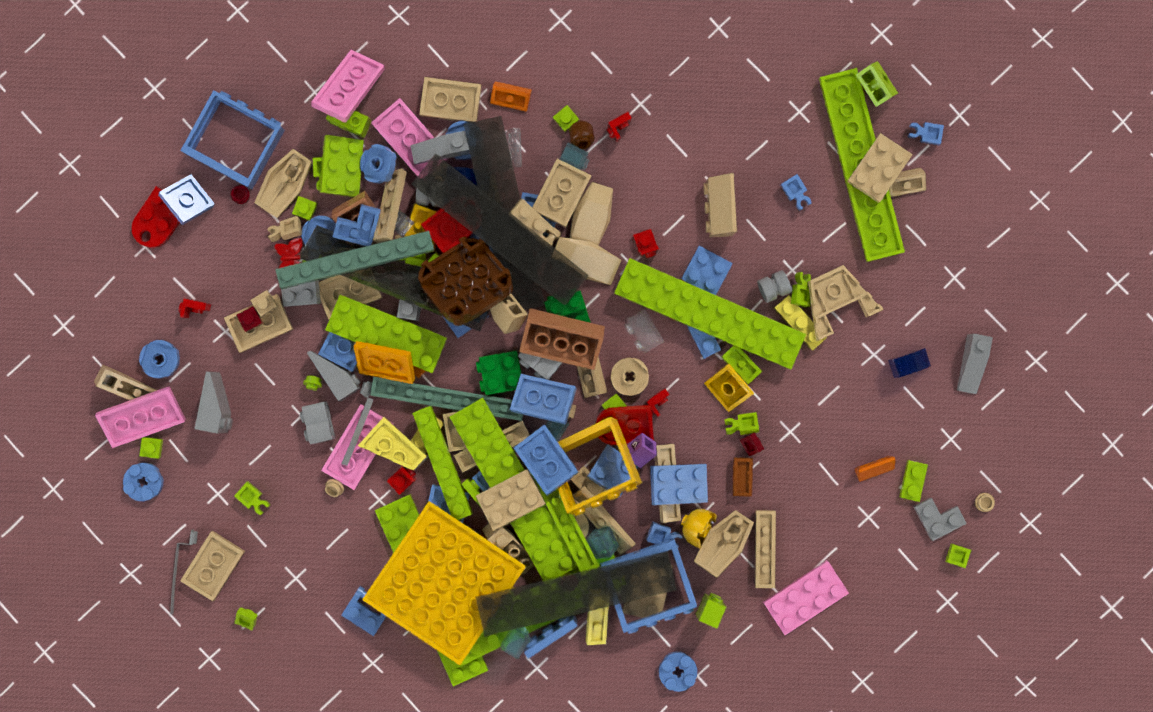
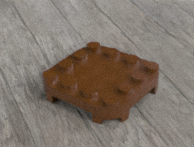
[418,236,513,326]

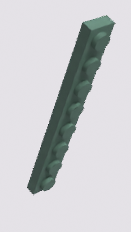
[275,231,434,290]
[370,377,523,421]

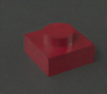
[236,306,264,332]
[740,432,764,456]

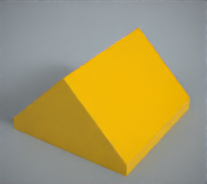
[704,364,754,412]

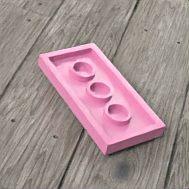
[311,50,384,123]
[371,98,448,180]
[95,386,186,448]
[321,404,394,490]
[763,560,849,635]

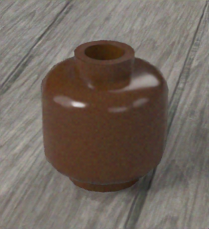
[569,120,595,150]

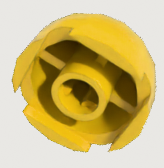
[681,509,717,549]

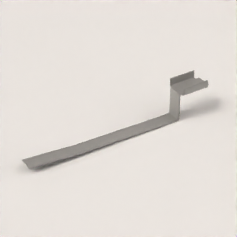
[341,381,373,465]
[170,529,198,614]

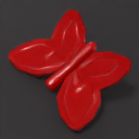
[274,238,303,268]

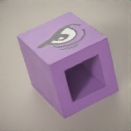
[627,433,656,468]

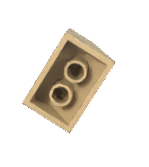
[703,173,737,237]

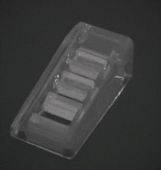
[394,209,414,237]

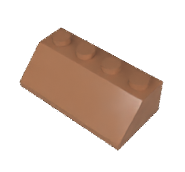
[519,308,605,370]

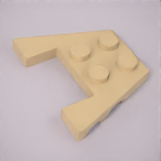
[808,265,883,341]

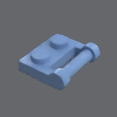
[341,586,386,636]

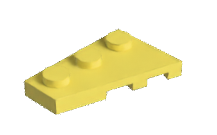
[358,417,427,471]

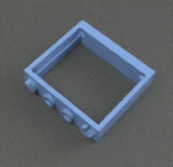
[180,90,285,190]
[600,538,698,634]

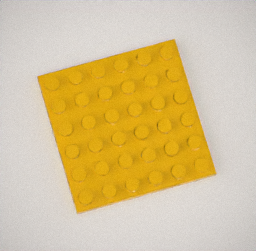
[362,501,526,665]

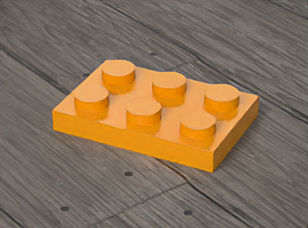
[353,341,415,384]

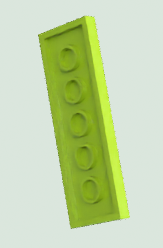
[325,295,447,373]

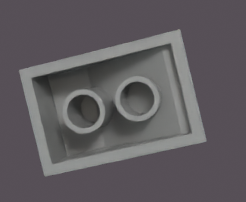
[195,371,233,434]

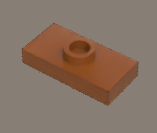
[732,457,753,497]

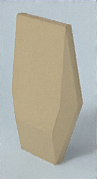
[254,149,312,218]
[569,182,613,245]
[551,237,621,285]
[694,510,754,578]

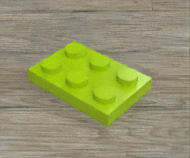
[320,135,364,197]

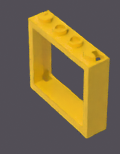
[558,417,642,516]

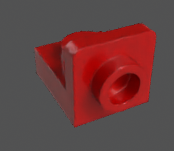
[606,112,632,142]
[633,229,659,259]
[179,298,211,318]
[646,388,670,417]
[387,466,417,495]

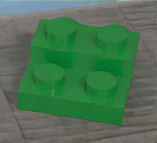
[544,288,591,323]
[476,351,521,395]

